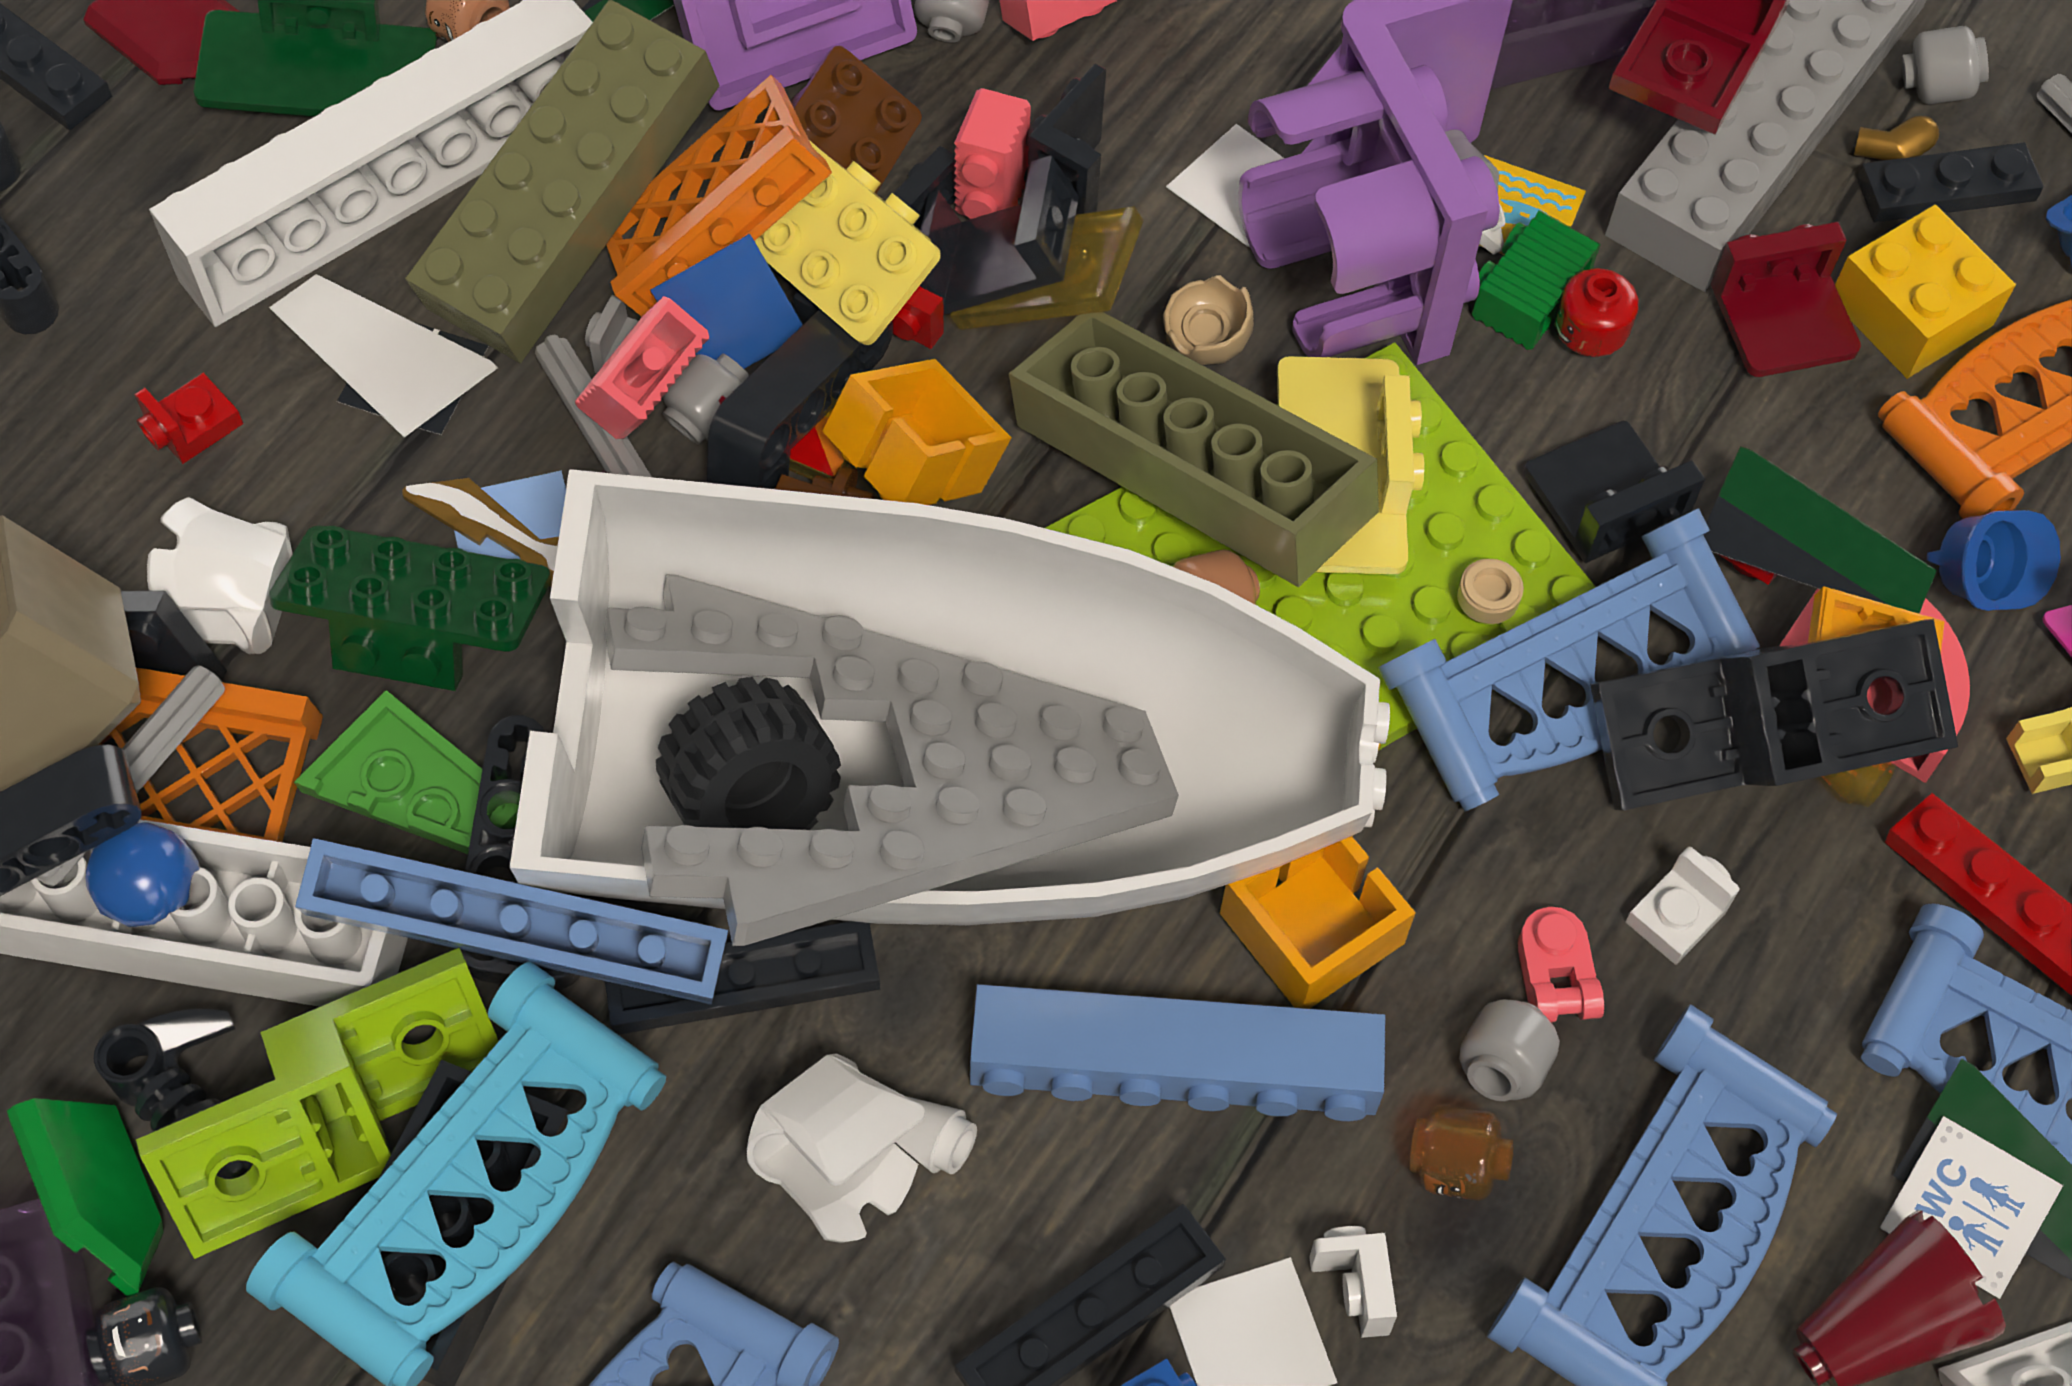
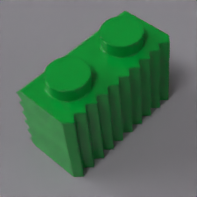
[1472,210,1601,350]

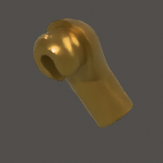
[1854,116,1939,160]

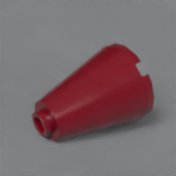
[1792,1210,2006,1386]

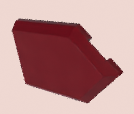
[83,0,240,85]

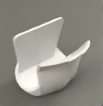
[147,497,293,654]
[747,1054,925,1243]

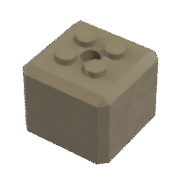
[0,515,141,792]

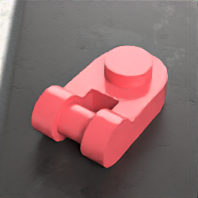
[1518,907,1604,1023]

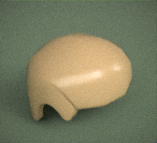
[1163,275,1254,365]

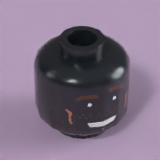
[86,1287,202,1386]

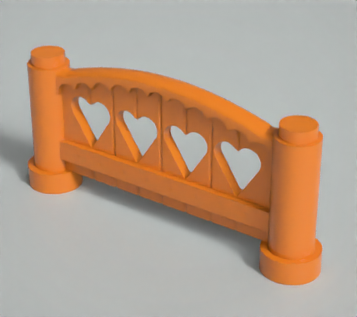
[1878,299,2072,519]

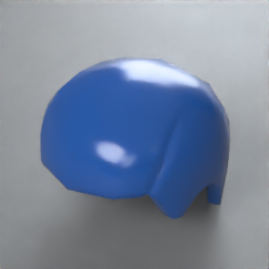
[85,822,200,927]

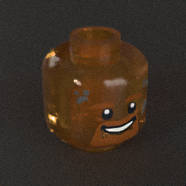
[1410,1104,1514,1201]

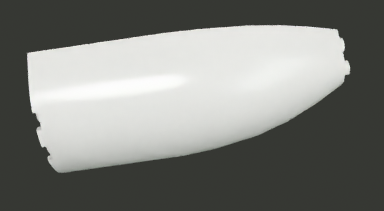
[510,469,1390,925]

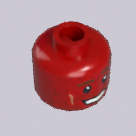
[1555,268,1639,357]

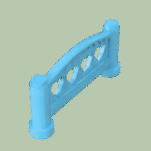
[246,962,667,1386]

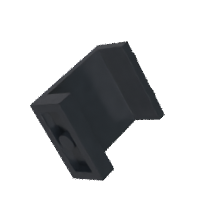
[919,155,1079,315]

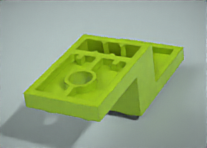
[136,948,499,1259]

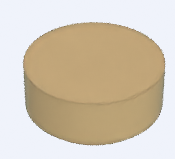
[1457,559,1524,624]

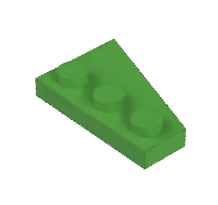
[294,690,519,854]

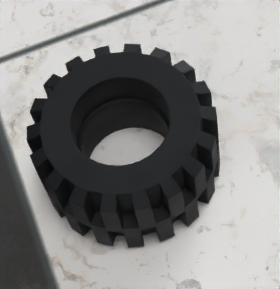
[656,677,841,830]

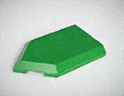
[7,1098,164,1296]

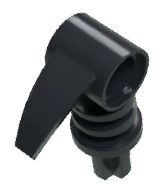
[94,1009,253,1179]

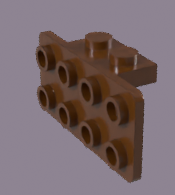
[740,46,922,194]

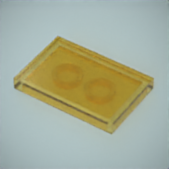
[951,206,1144,330]

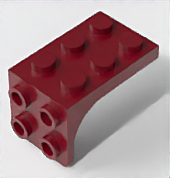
[1608,0,1790,135]

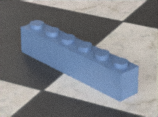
[295,838,728,1004]
[970,984,1385,1121]

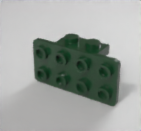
[193,0,437,116]
[269,525,550,691]

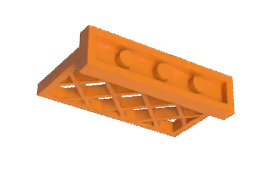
[606,75,832,317]
[98,668,323,842]

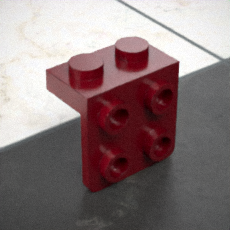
[1710,222,1861,377]

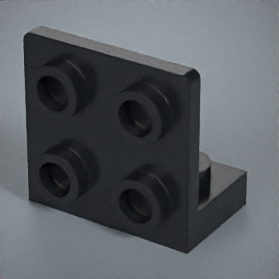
[1024,63,1106,242]
[1524,420,1705,564]

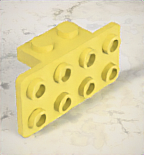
[755,140,940,345]
[1277,356,1424,574]

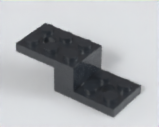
[1590,619,1958,811]

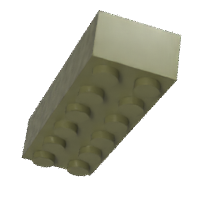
[405,0,720,364]
[1009,305,1379,587]

